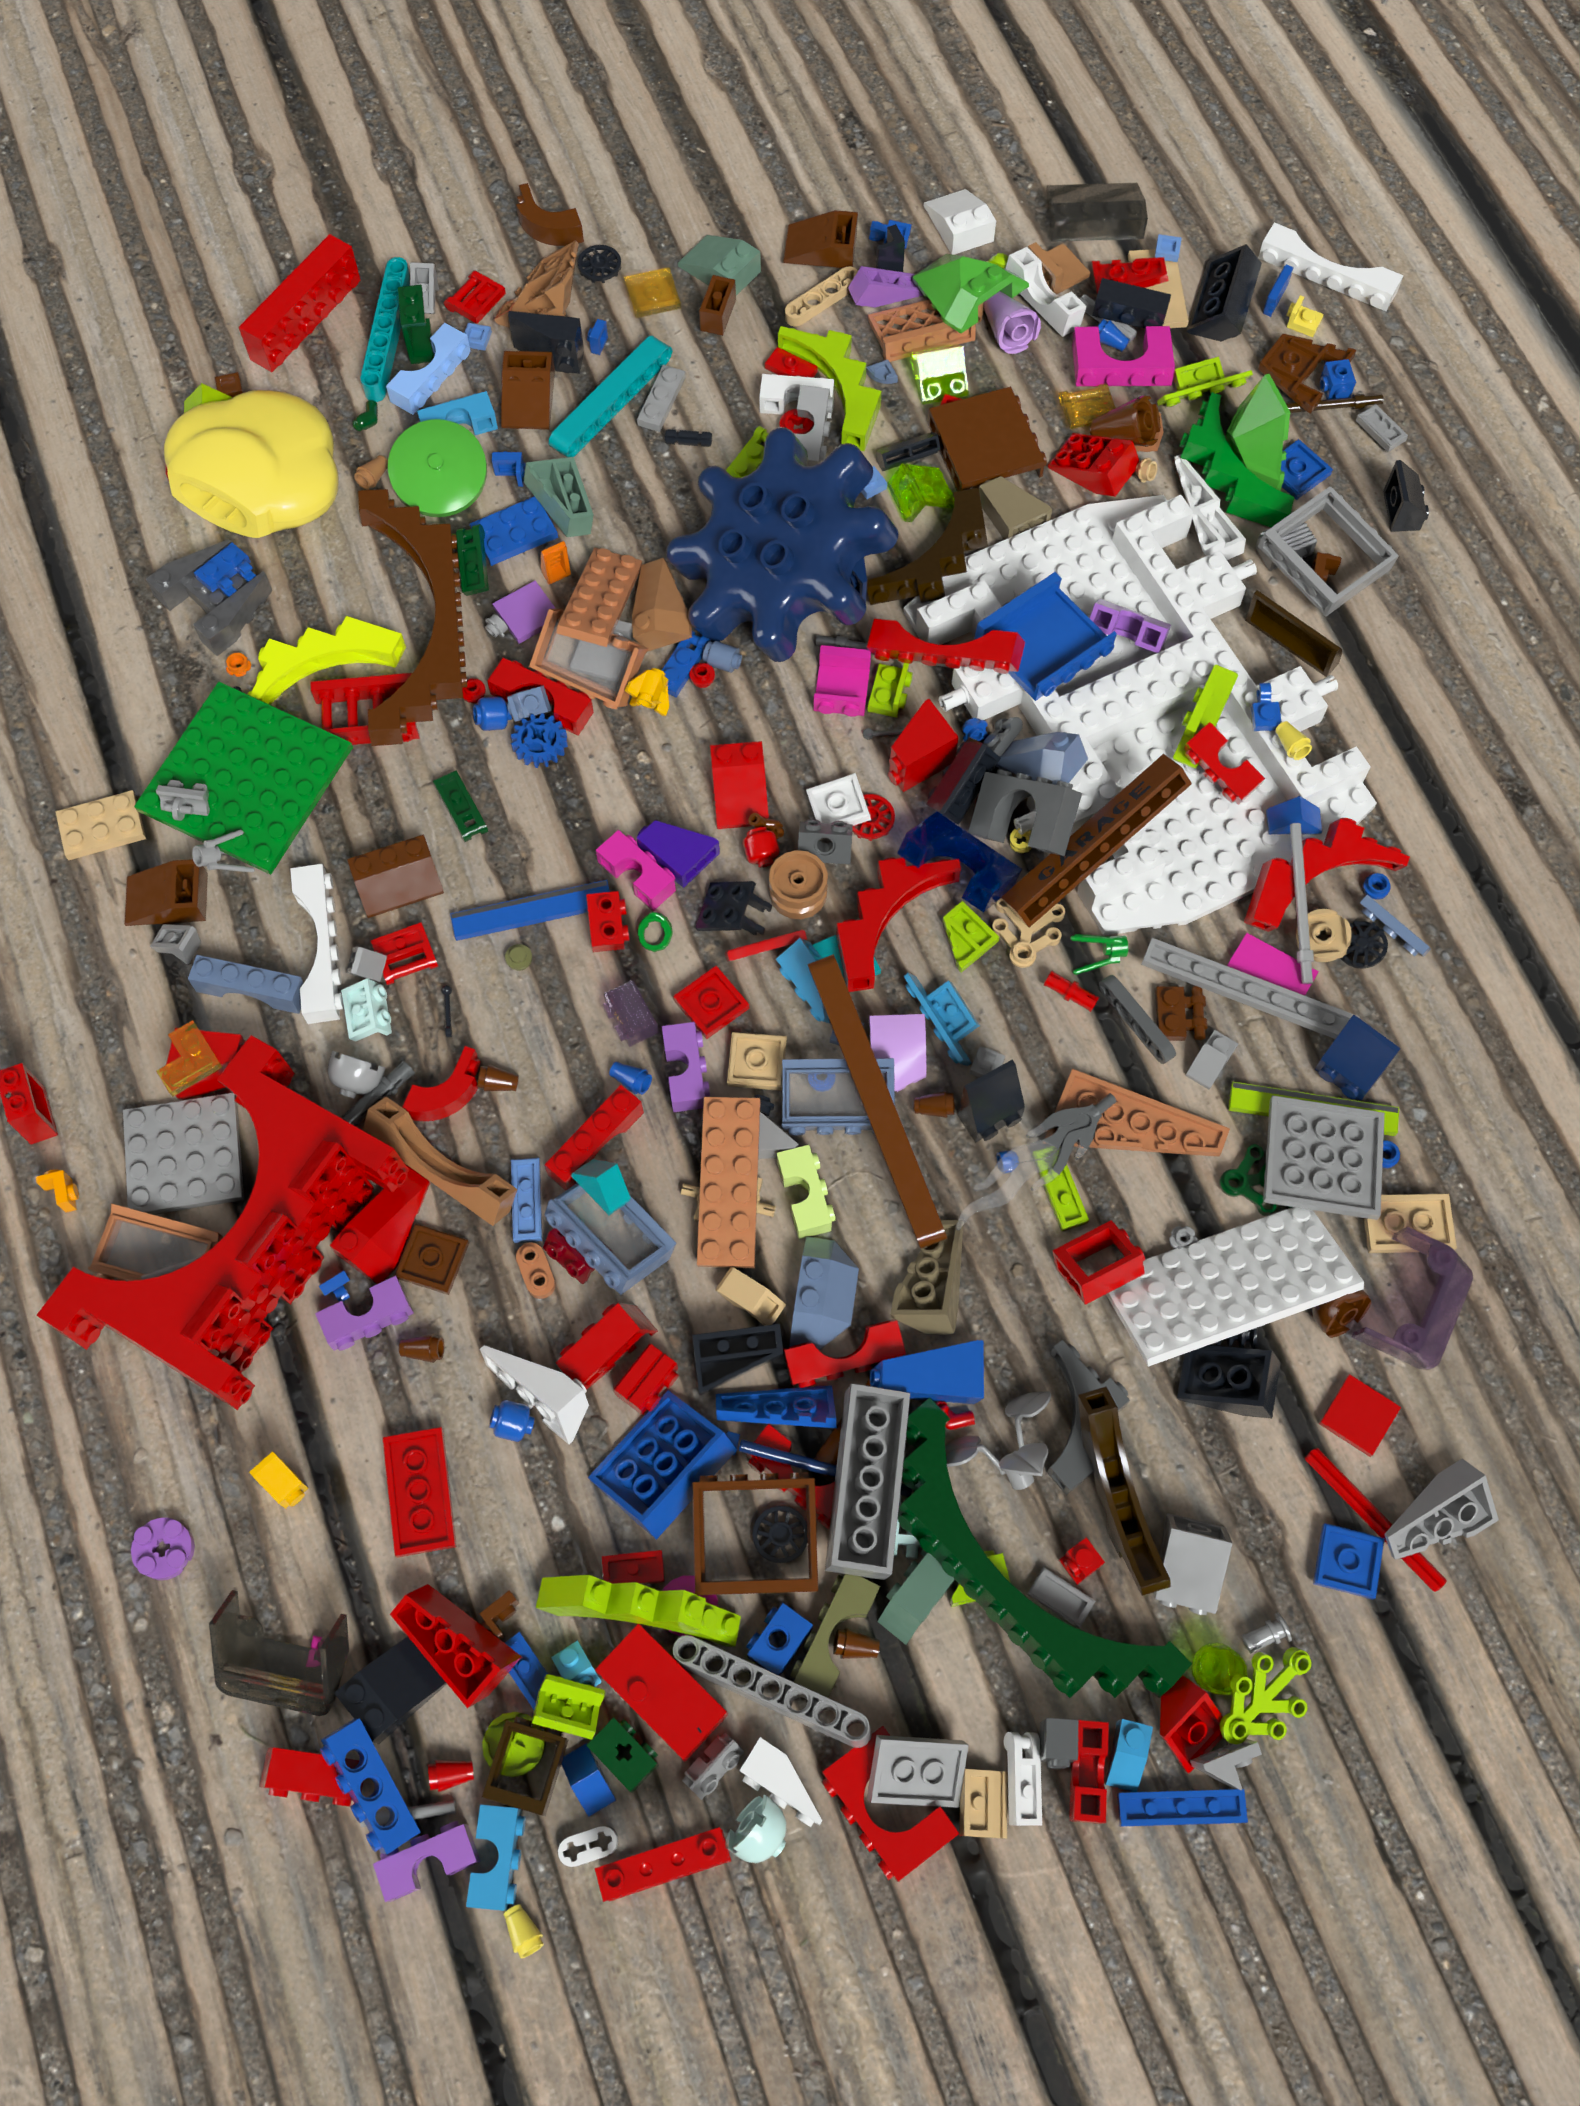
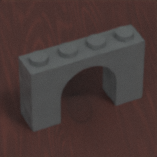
[968,769,1082,856]

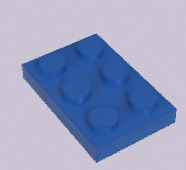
[470,496,558,566]

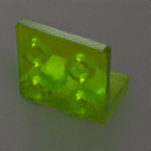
[887,464,954,522]

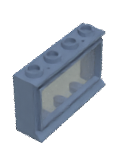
[782,1058,895,1135]
[544,1183,676,1295]

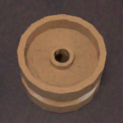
[769,850,828,919]

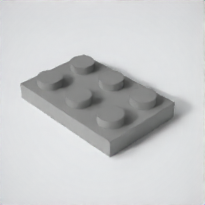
[867,1735,969,1807]

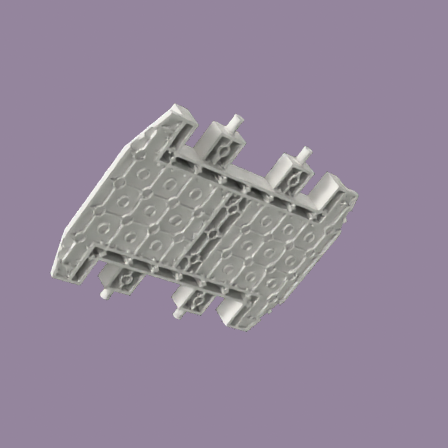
[904,495,1377,936]

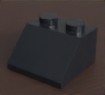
[1383,460,1429,532]

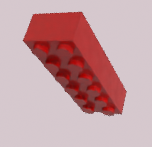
[239,234,361,372]

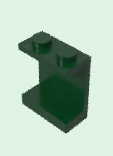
[398,284,434,365]

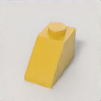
[249,1451,308,1509]

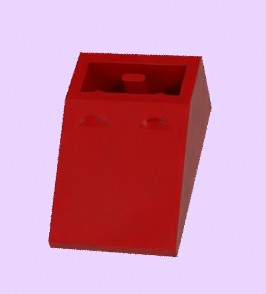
[1048,433,1140,497]

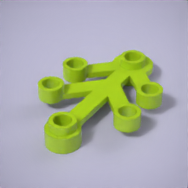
[1220,1647,1311,1745]

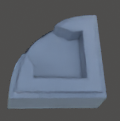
[866,359,898,384]

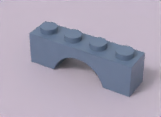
[188,955,304,1014]

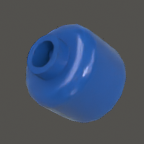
[473,697,512,731]
[489,1400,535,1442]

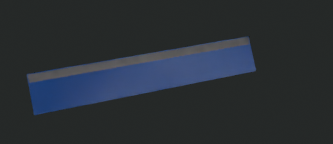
[450,880,610,941]

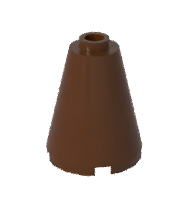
[1089,395,1161,447]

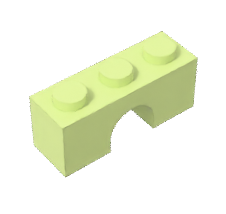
[777,1145,835,1239]

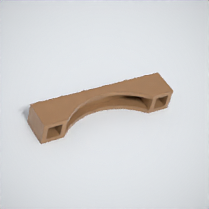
[363,1097,517,1226]

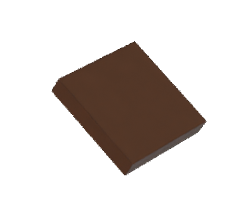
[394,1224,469,1295]

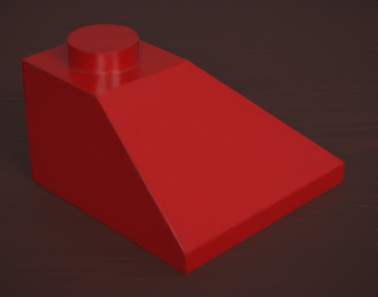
[1160,1675,1223,1774]

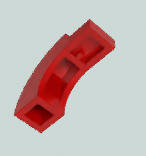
[402,1046,480,1121]

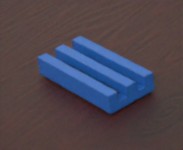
[1263,264,1294,317]

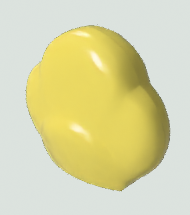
[164,390,339,538]

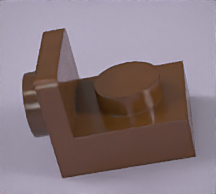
[1311,552,1342,583]
[480,1590,519,1640]

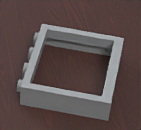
[1258,486,1399,617]

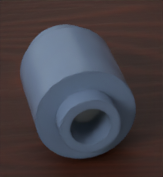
[703,641,742,673]

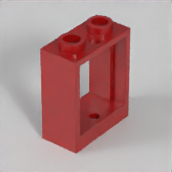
[0,1063,58,1145]
[1052,1220,1145,1305]

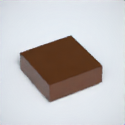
[215,372,243,398]

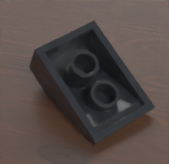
[508,311,584,374]
[958,1059,1025,1143]
[1177,1345,1281,1419]
[334,1636,447,1744]

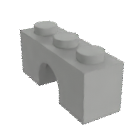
[794,385,834,466]

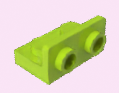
[867,663,913,718]

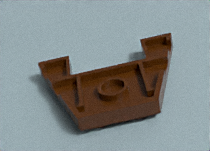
[1258,334,1356,414]

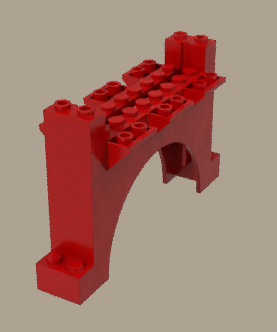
[36,1035,409,1410]

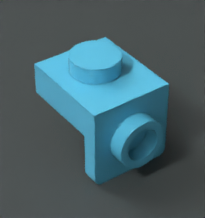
[551,1640,601,1687]

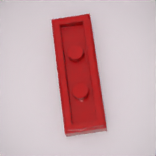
[725,930,807,962]

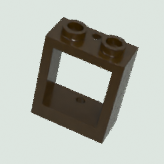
[482,1717,569,1816]

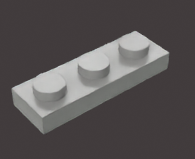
[637,365,686,432]

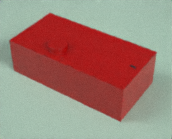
[595,1624,728,1762]

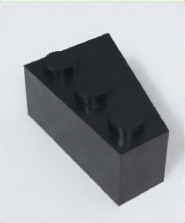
[692,1324,783,1396]

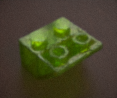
[910,344,969,405]

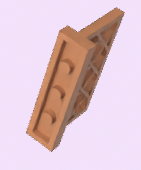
[868,299,976,362]

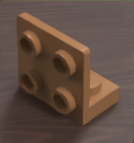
[1028,242,1090,294]

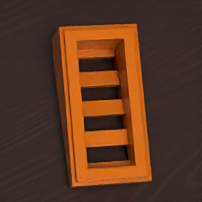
[541,541,571,584]

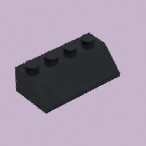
[1186,244,1262,342]

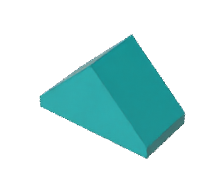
[571,1159,631,1215]

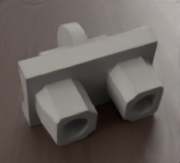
[156,780,210,821]

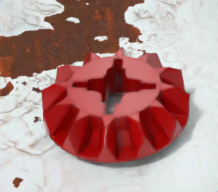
[779,409,814,434]

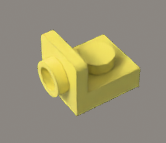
[1286,295,1324,337]

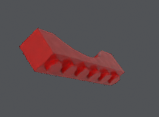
[867,619,1025,674]

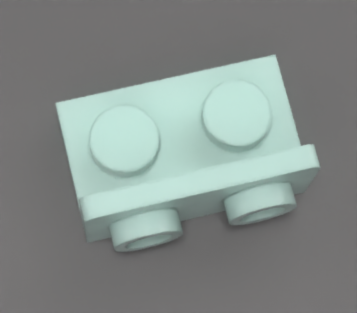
[341,978,392,1042]

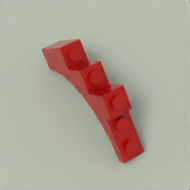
[1244,818,1410,932]
[836,857,961,992]

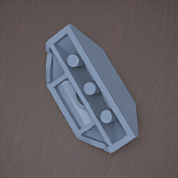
[789,1237,859,1351]

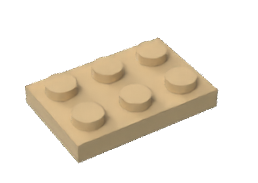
[55,790,146,861]
[1364,1194,1457,1253]

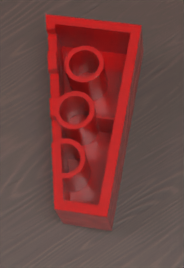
[390,1584,522,1708]

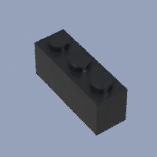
[1092,278,1171,329]

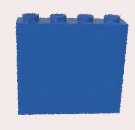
[974,572,1117,701]

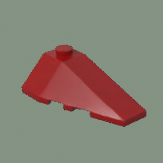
[329,1166,430,1284]

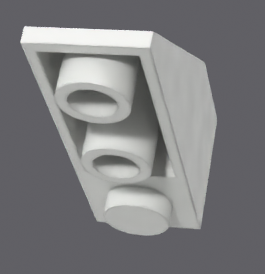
[740,1737,822,1827]

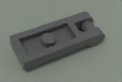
[984,717,1023,757]

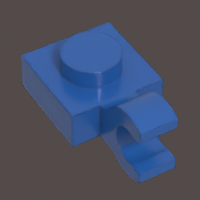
[869,220,912,249]
[1251,683,1282,731]

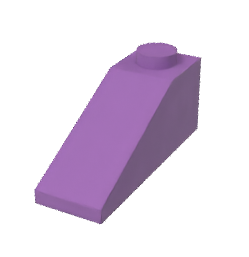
[848,266,923,308]

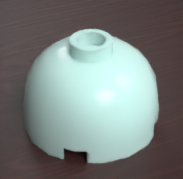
[725,1795,786,1863]

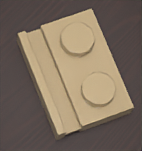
[959,1769,1007,1839]

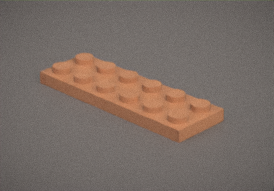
[556,547,642,647]
[697,1097,761,1268]

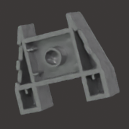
[146,539,272,656]

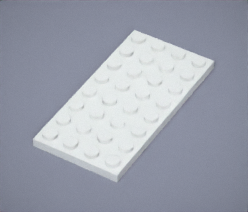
[1106,1207,1364,1367]

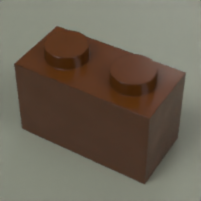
[699,275,736,336]

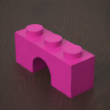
[596,830,676,911]

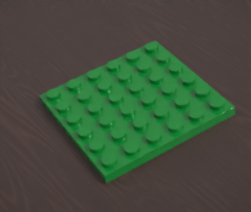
[134,681,353,875]

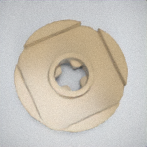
[1296,909,1351,962]

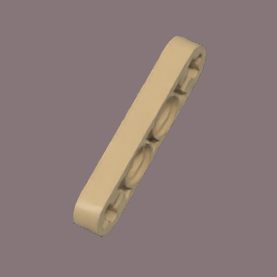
[785,266,858,327]

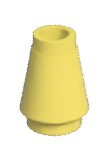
[1275,721,1312,760]
[503,1904,544,1959]

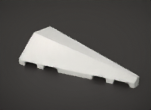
[1174,454,1246,560]

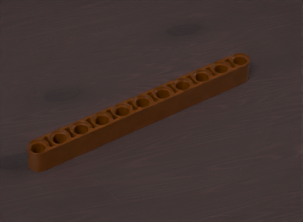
[807,954,947,1249]

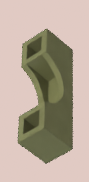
[790,1574,880,1698]

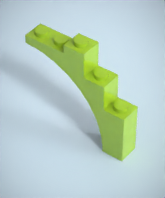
[778,326,882,452]
[536,1575,741,1647]

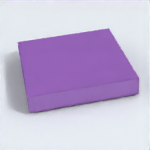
[492,581,556,644]

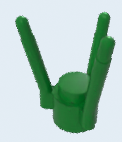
[1070,934,1128,975]

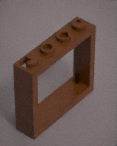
[693,1472,819,1595]

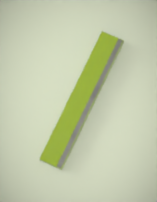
[1228,1082,1399,1136]

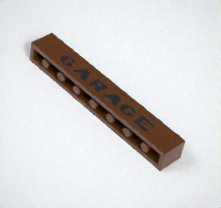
[1001,754,1192,928]

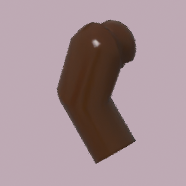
[748,813,784,839]

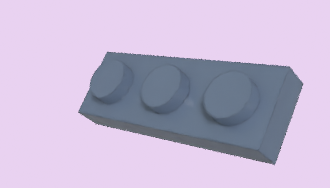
[1360,895,1431,957]

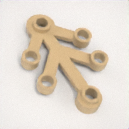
[992,872,1065,968]

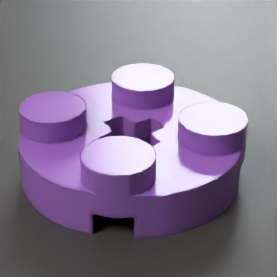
[131,1518,195,1580]

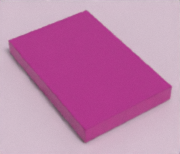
[1227,933,1319,996]

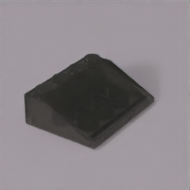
[1046,183,1148,242]

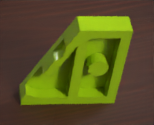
[942,901,1000,973]

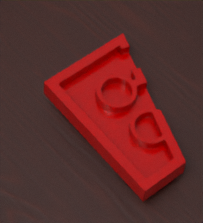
[1092,257,1169,294]

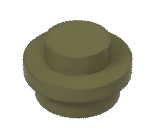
[505,944,532,971]

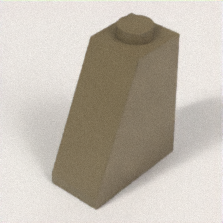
[979,476,1052,540]

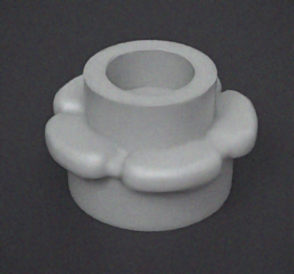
[485,614,508,638]
[1169,1226,1198,1249]

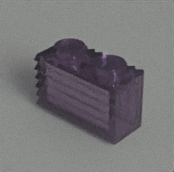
[602,980,659,1047]

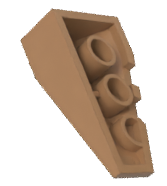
[632,558,692,652]

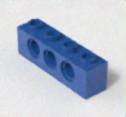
[320,1718,420,1855]

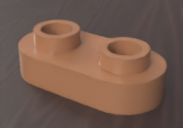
[516,1243,556,1299]

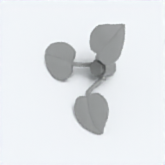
[945,1391,1051,1490]

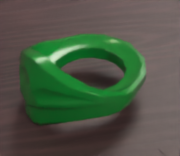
[638,912,673,952]

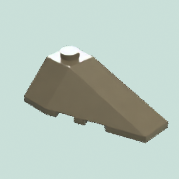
[890,1220,963,1334]

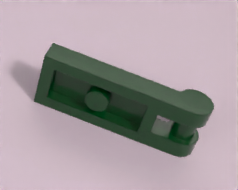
[456,524,489,596]
[433,770,489,842]

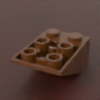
[783,210,858,268]
[501,351,555,430]
[124,859,208,926]

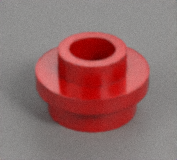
[690,663,715,688]
[463,679,486,704]

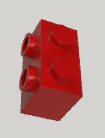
[586,891,629,953]

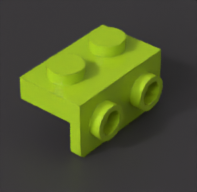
[532,1674,605,1740]

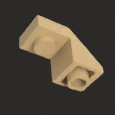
[715,1267,786,1326]

